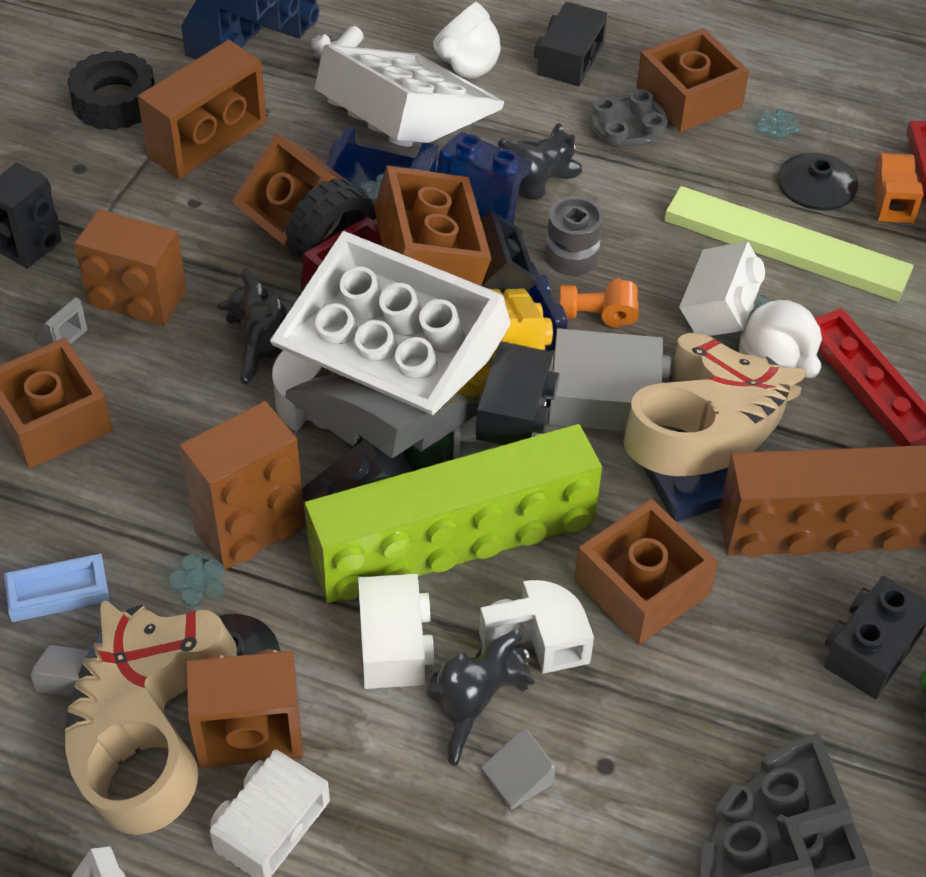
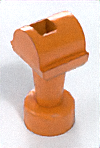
[559,278,639,328]

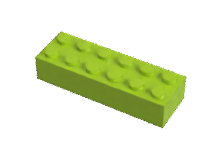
[305,424,602,604]

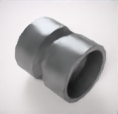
[546,196,603,276]

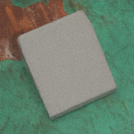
[35,298,87,347]
[30,645,89,697]
[481,729,556,810]

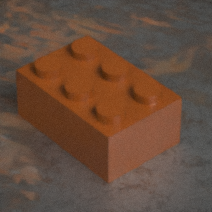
[138,40,267,179]
[374,166,491,286]
[179,400,305,570]

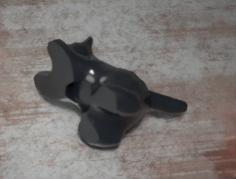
[496,123,582,200]
[217,268,287,384]
[427,629,535,767]

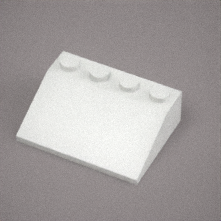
[314,44,504,147]
[270,231,511,415]

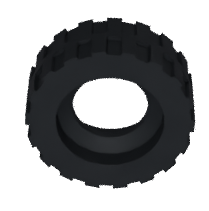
[67,50,155,130]
[285,178,377,263]

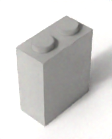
[549,328,671,431]

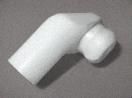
[310,26,363,60]

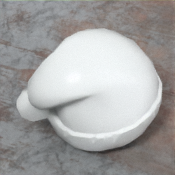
[433,2,501,79]
[739,300,822,378]

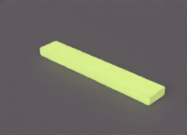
[665,186,914,302]

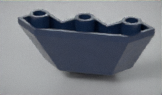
[181,0,320,59]

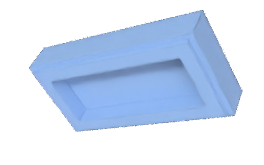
[4,553,110,622]

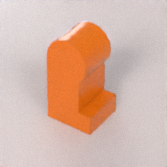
[875,152,923,224]

